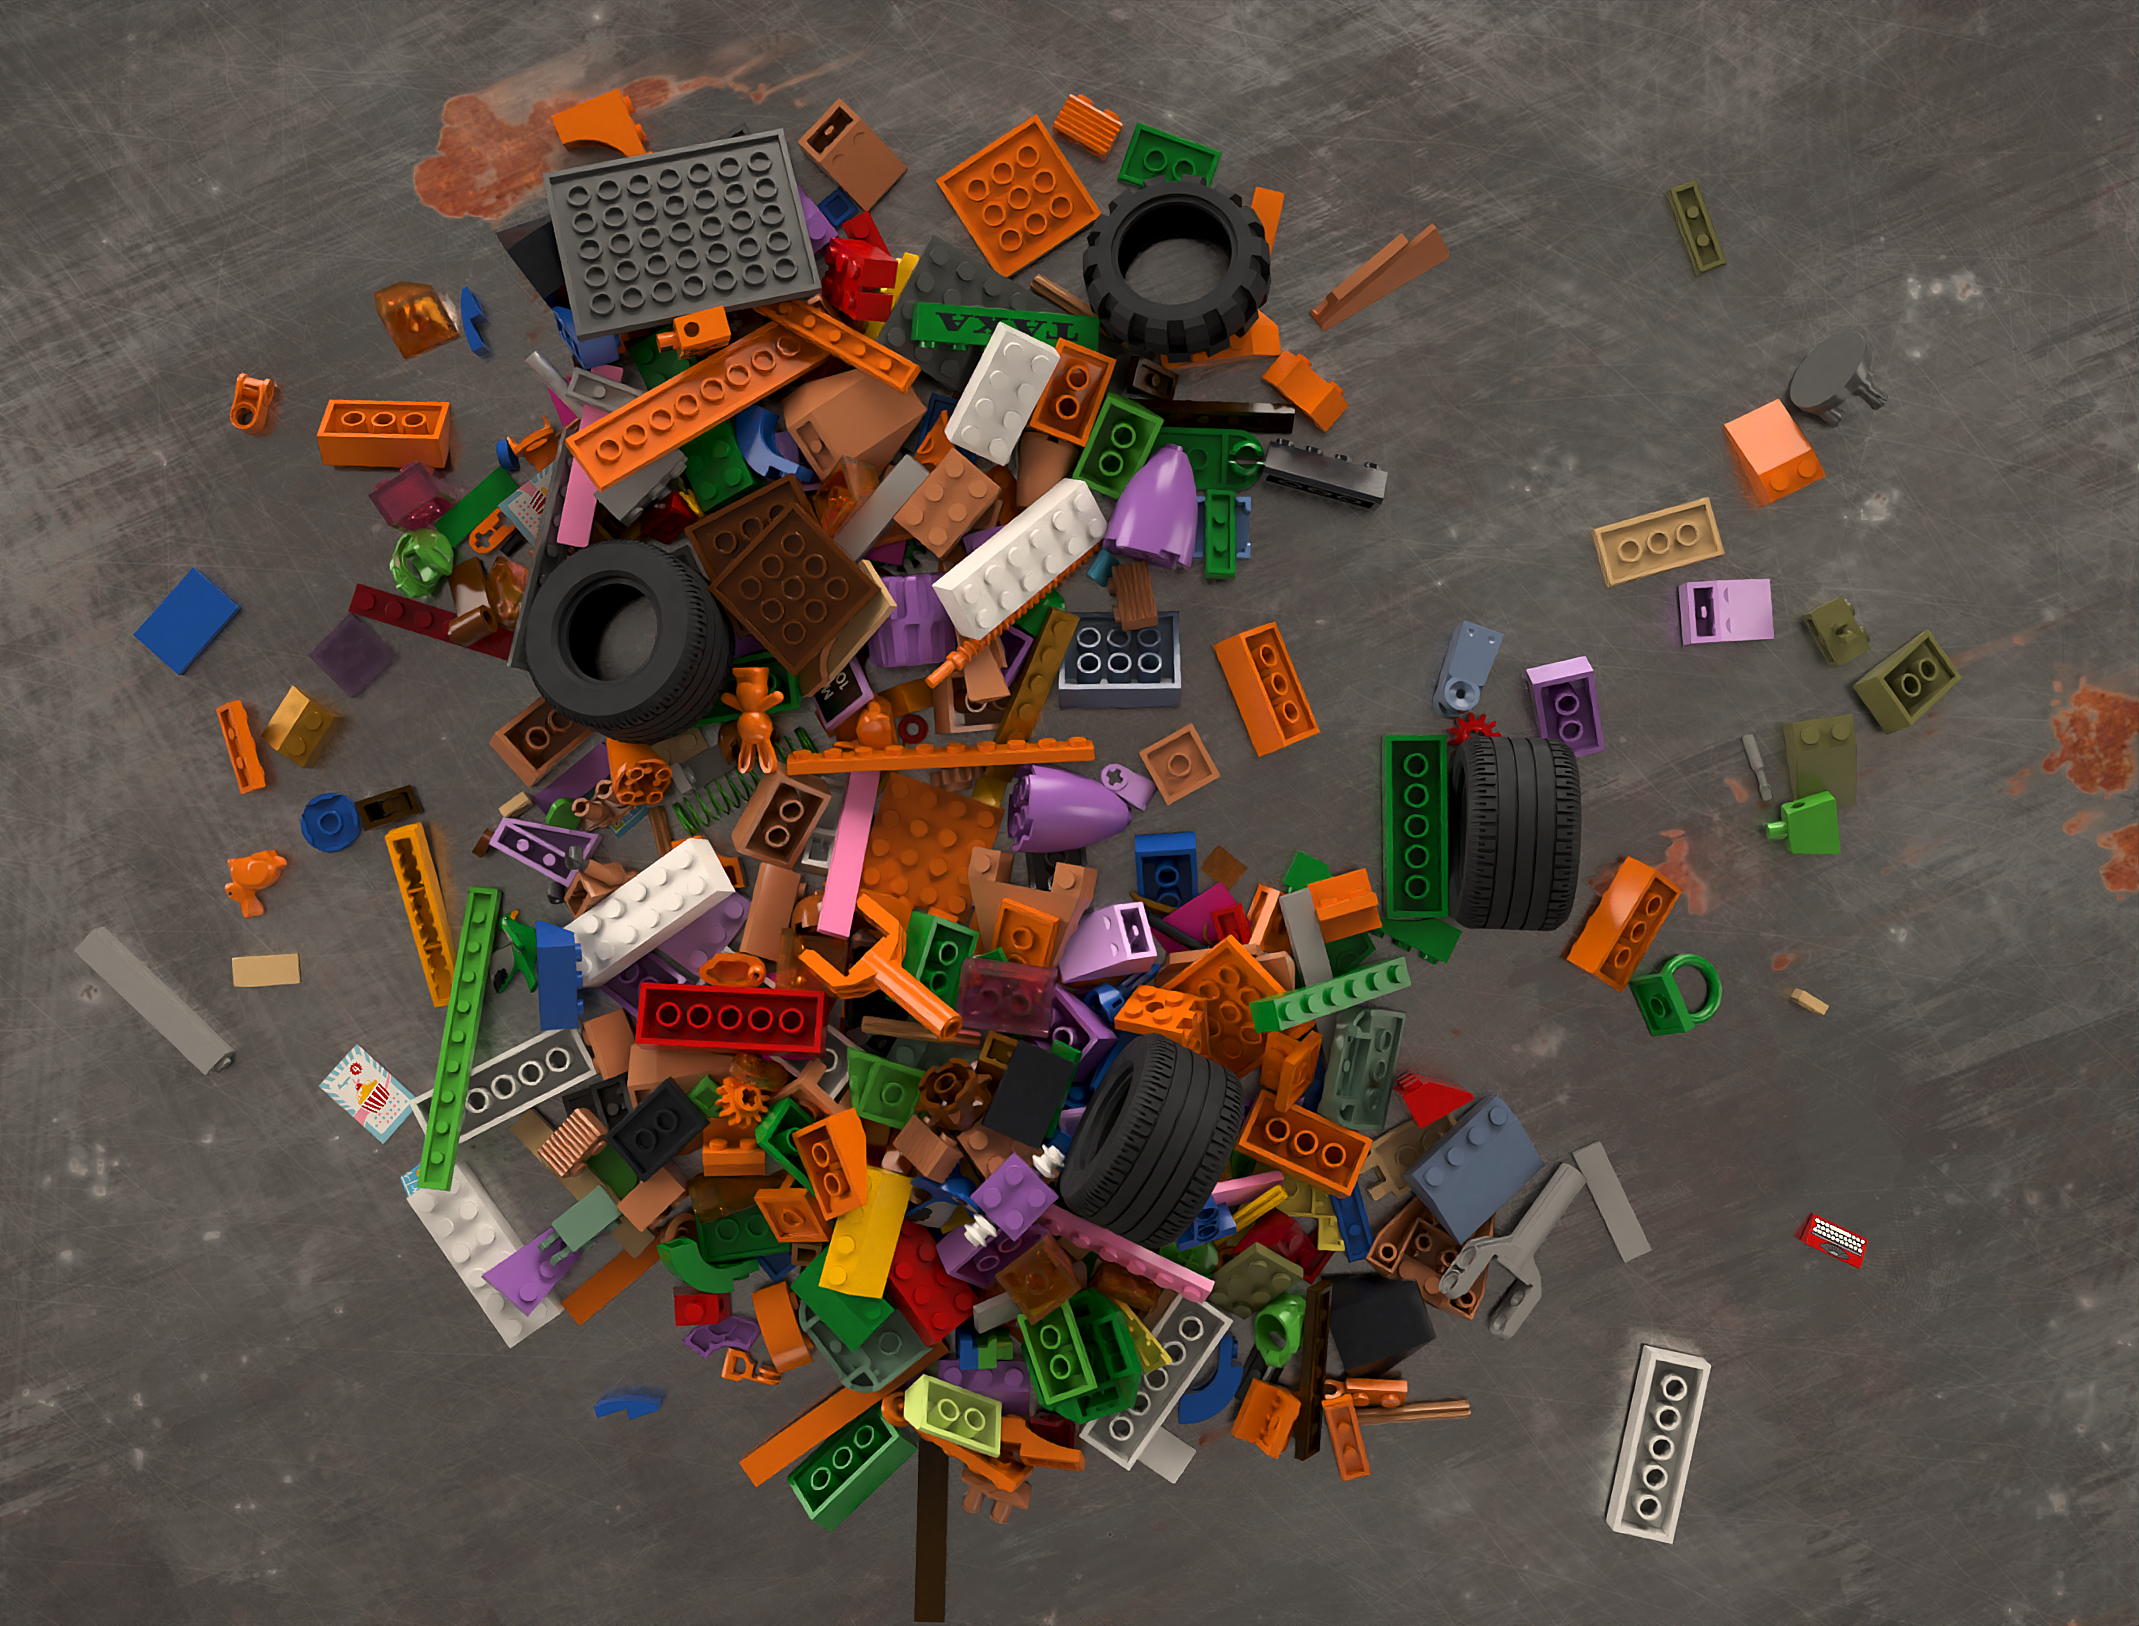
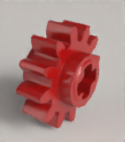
[1447,712,1502,757]

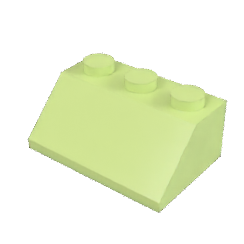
[903,1374,1002,1458]

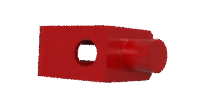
[673,1287,732,1326]

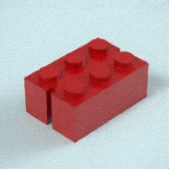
[821,237,899,322]

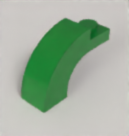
[656,1236,760,1294]

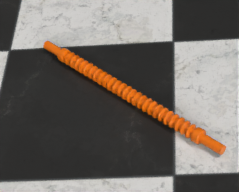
[925,516,1111,688]

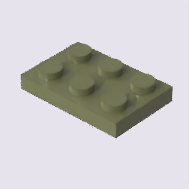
[1206,1242,1303,1320]

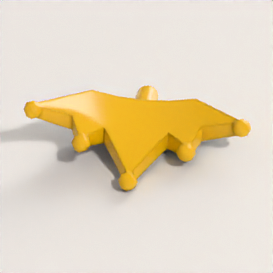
[679,489,707,519]

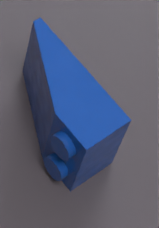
[1135,832,1199,927]

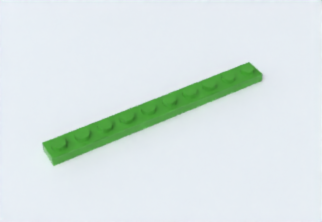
[417,886,502,1192]

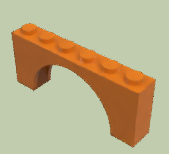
[551,88,652,158]

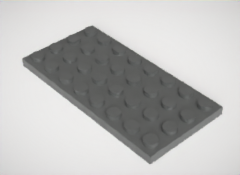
[875,235,1139,456]

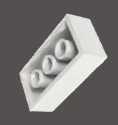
[944,322,1060,466]

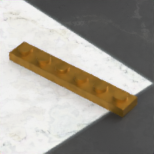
[982,606,1080,783]

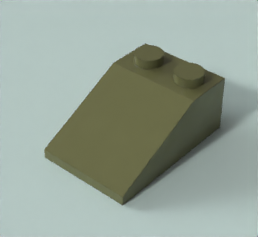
[1853,629,1962,735]
[1783,714,1857,807]

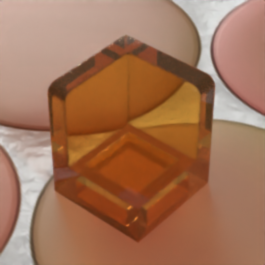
[1199,846,1248,891]

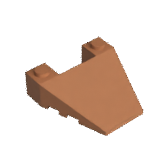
[968,846,1098,984]

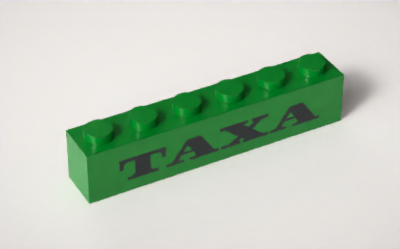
[911,302,1100,353]

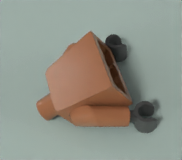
[547,846,638,920]

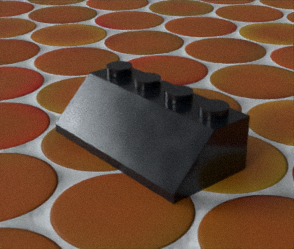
[1259,438,1388,511]

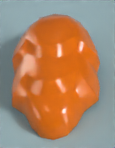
[698,951,767,988]

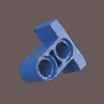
[1175,1194,1237,1251]

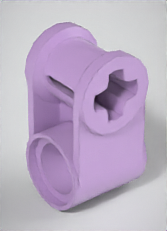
[1099,764,1158,812]

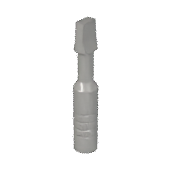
[1742,733,1773,801]

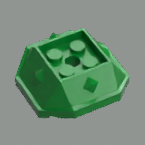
[1020,1287,1142,1424]

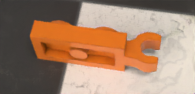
[1324,1378,1407,1408]

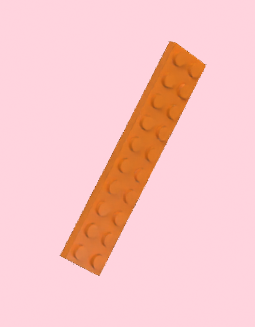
[565,294,844,493]

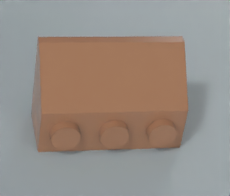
[739,862,808,966]

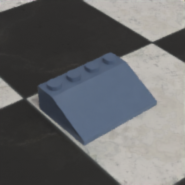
[1059,611,1181,708]
[1400,1095,1545,1245]

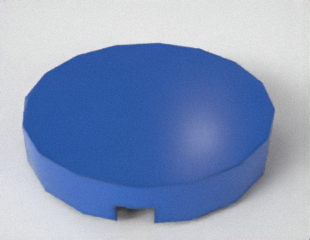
[300,793,362,853]

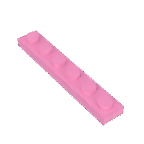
[1037,1204,1215,1304]

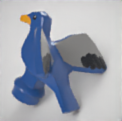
[905,1158,986,1228]

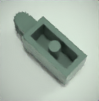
[537,1185,624,1267]

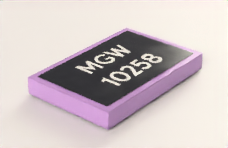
[812,655,874,730]

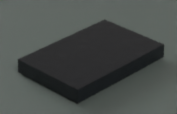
[981,1038,1076,1150]
[604,1076,711,1183]

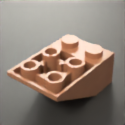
[798,98,908,212]

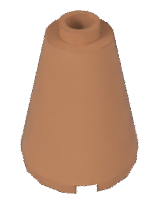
[1015,432,1080,514]

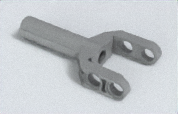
[1439,1163,1587,1341]

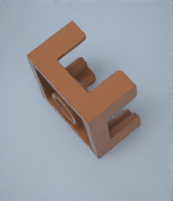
[1138,723,1221,806]
[766,1057,851,1122]

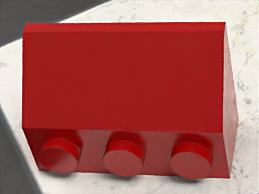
[1392,1072,1475,1129]

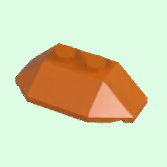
[1160,309,1282,371]

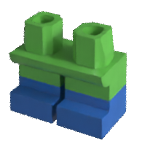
[955,1320,1013,1370]

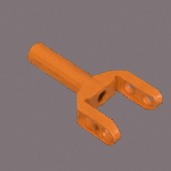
[798,893,963,1041]

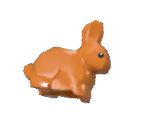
[832,700,896,752]
[225,849,287,919]

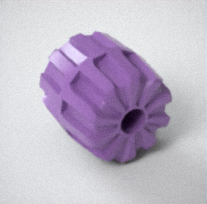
[867,572,955,667]

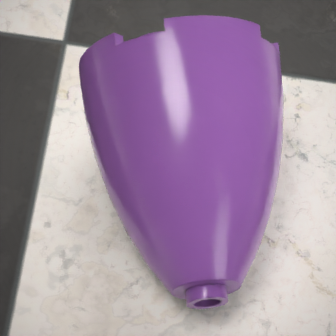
[1101,443,1198,570]
[1007,763,1132,853]

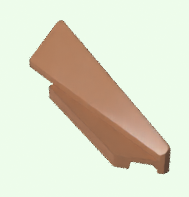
[1309,223,1449,331]
[943,561,1010,704]
[1154,943,1295,991]

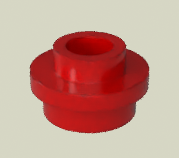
[898,714,928,744]

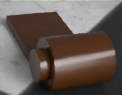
[447,556,498,648]

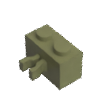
[1802,596,1871,668]

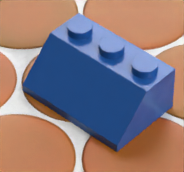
[535,921,584,1031]

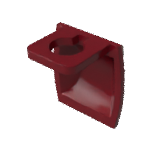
[1030,1411,1075,1471]

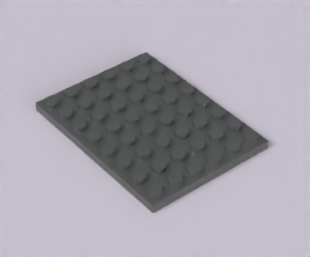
[542,128,822,342]

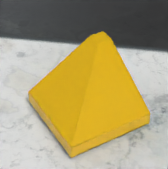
[971,775,1008,808]

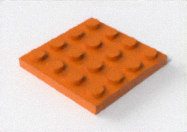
[936,114,1102,279]
[859,771,1005,924]
[1160,934,1316,1080]

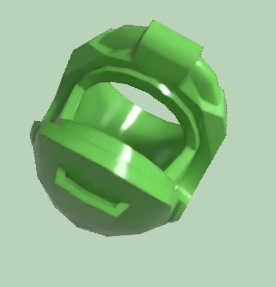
[390,528,454,599]
[1254,1292,1306,1368]

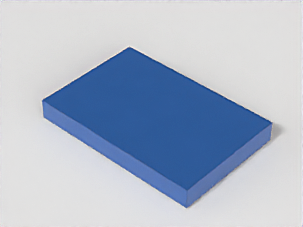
[133,567,241,675]

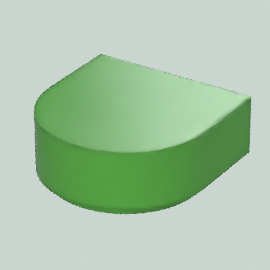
[545,797,581,830]

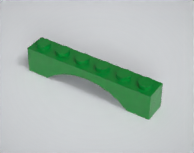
[1281,850,1462,966]
[1249,956,1411,1033]

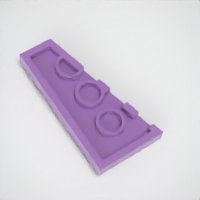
[481,1227,599,1317]

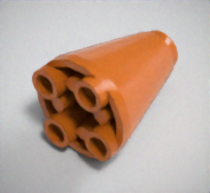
[606,737,672,806]

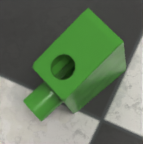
[1765,791,1841,854]

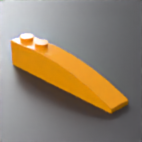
[385,822,457,1008]

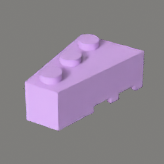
[489,817,603,888]
[657,888,752,979]

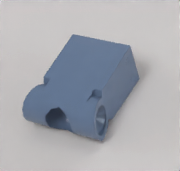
[1433,620,1504,720]

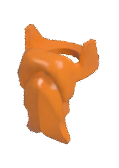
[507,415,559,473]

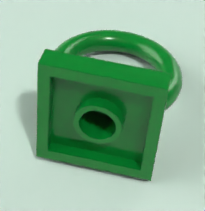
[1629,954,1722,1037]

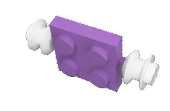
[964,1145,1065,1247]

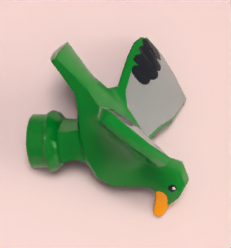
[489,909,538,994]

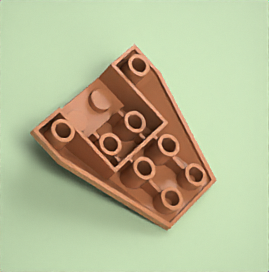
[781,369,928,498]
[627,1044,765,1156]
[1365,1196,1496,1320]

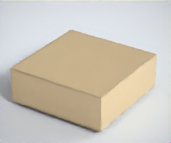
[498,791,536,819]
[1790,988,1829,1016]

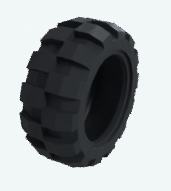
[1083,174,1271,363]

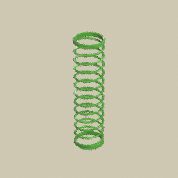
[672,726,818,836]

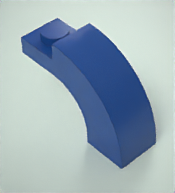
[736,404,814,483]
[1177,1331,1243,1424]

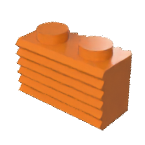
[1052,94,1123,161]

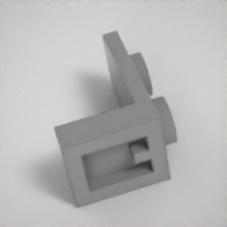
[670,744,738,795]

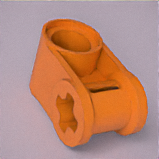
[230,373,274,435]

